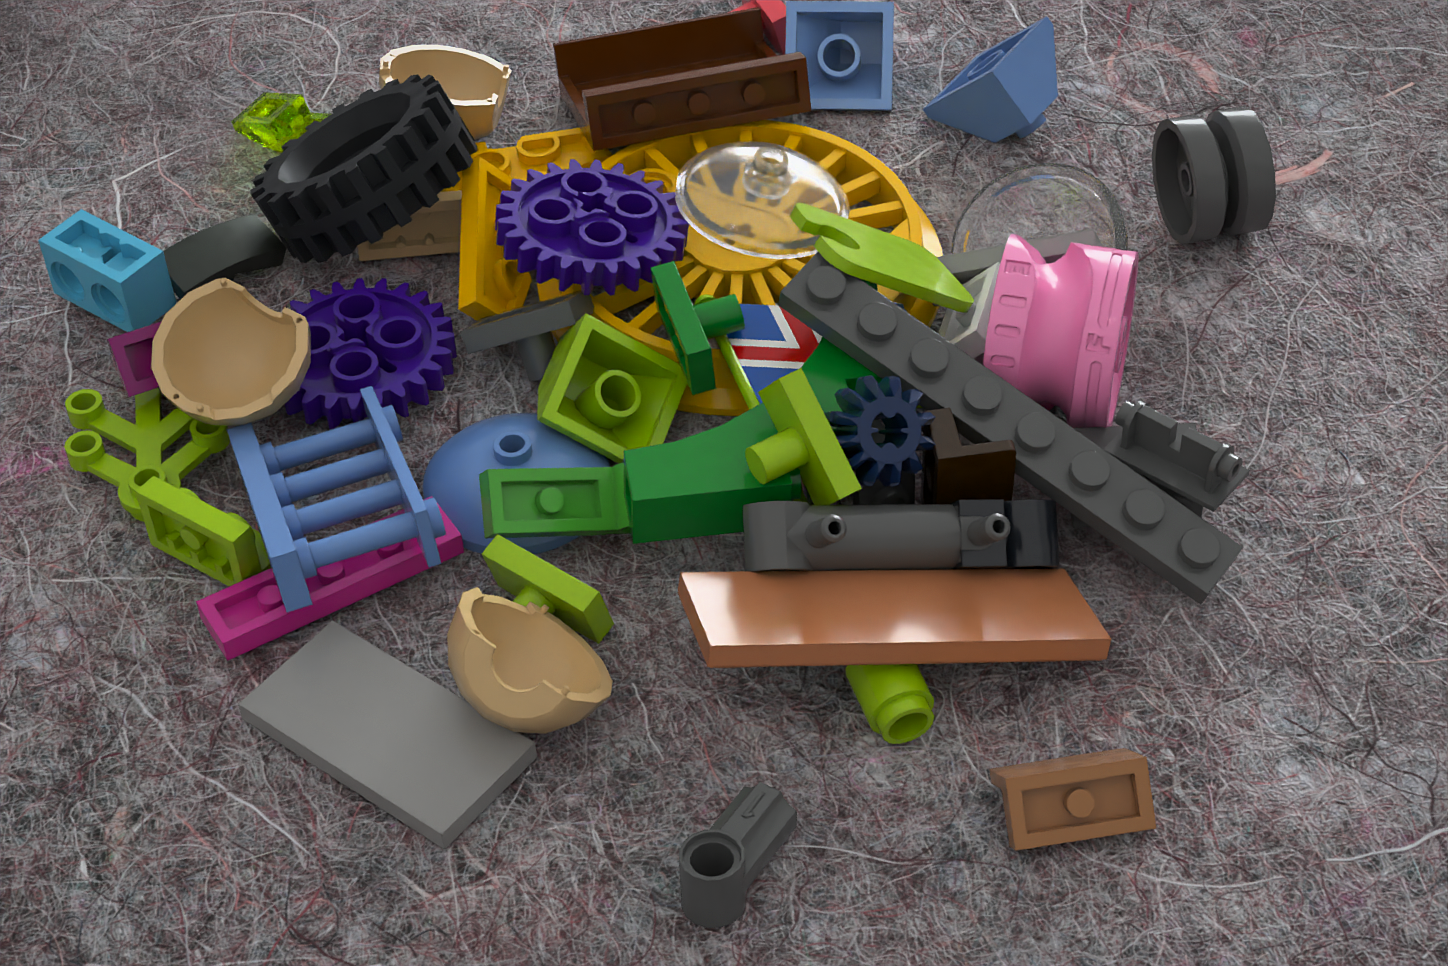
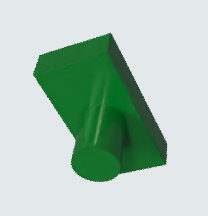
[651,261,745,395]

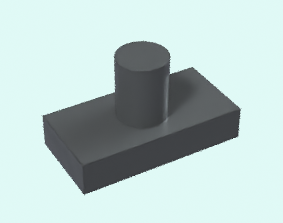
[460,290,594,381]

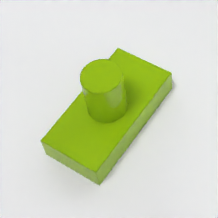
[745,368,862,505]
[481,534,614,644]

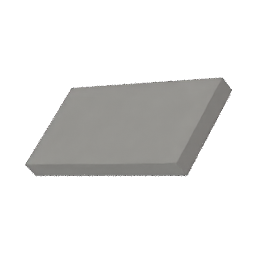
[238,620,537,849]

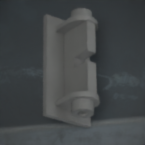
[1103,400,1250,512]

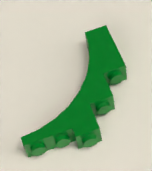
[624,278,916,544]

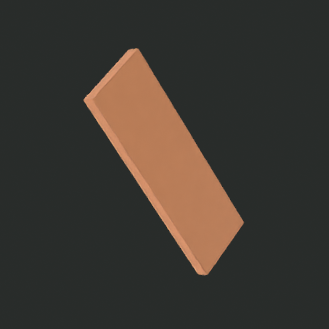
[677,569,1111,668]

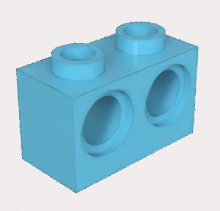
[38,209,176,332]

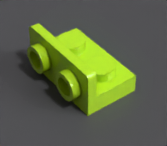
[135,476,271,586]

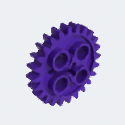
[495,159,689,296]
[285,278,457,429]

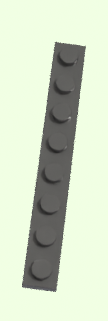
[778,252,1243,605]

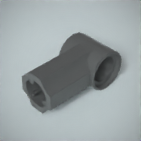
[679,781,797,928]

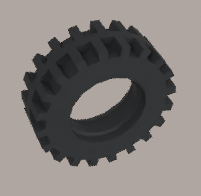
[250,74,477,263]

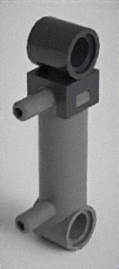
[742,499,1060,572]

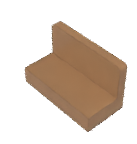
[989,748,1156,851]

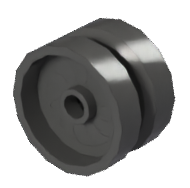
[1152,106,1276,245]

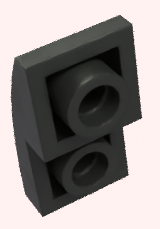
[163,214,287,300]

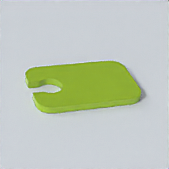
[790,203,974,313]

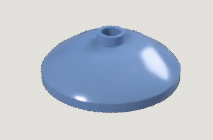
[423,413,610,554]

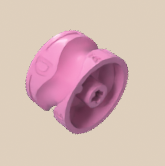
[983,234,1139,428]

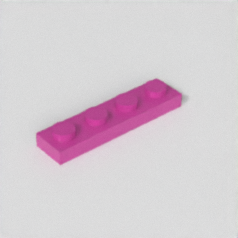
[196,496,464,661]

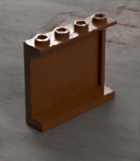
[553,7,812,151]

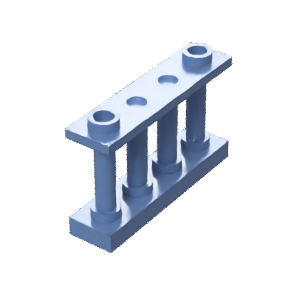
[227,386,446,612]

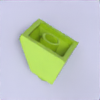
[537,313,687,463]

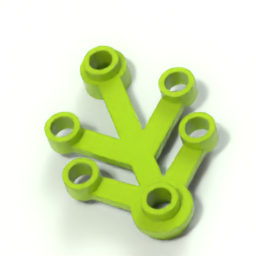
[64,388,230,522]

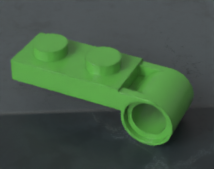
[479,462,631,539]

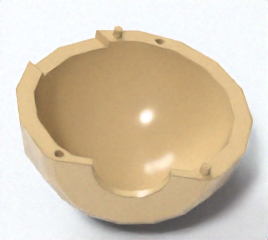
[379,45,511,140]
[151,278,311,426]
[447,587,613,734]

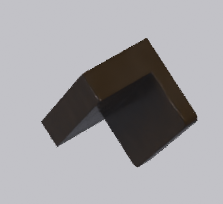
[920,408,1017,504]

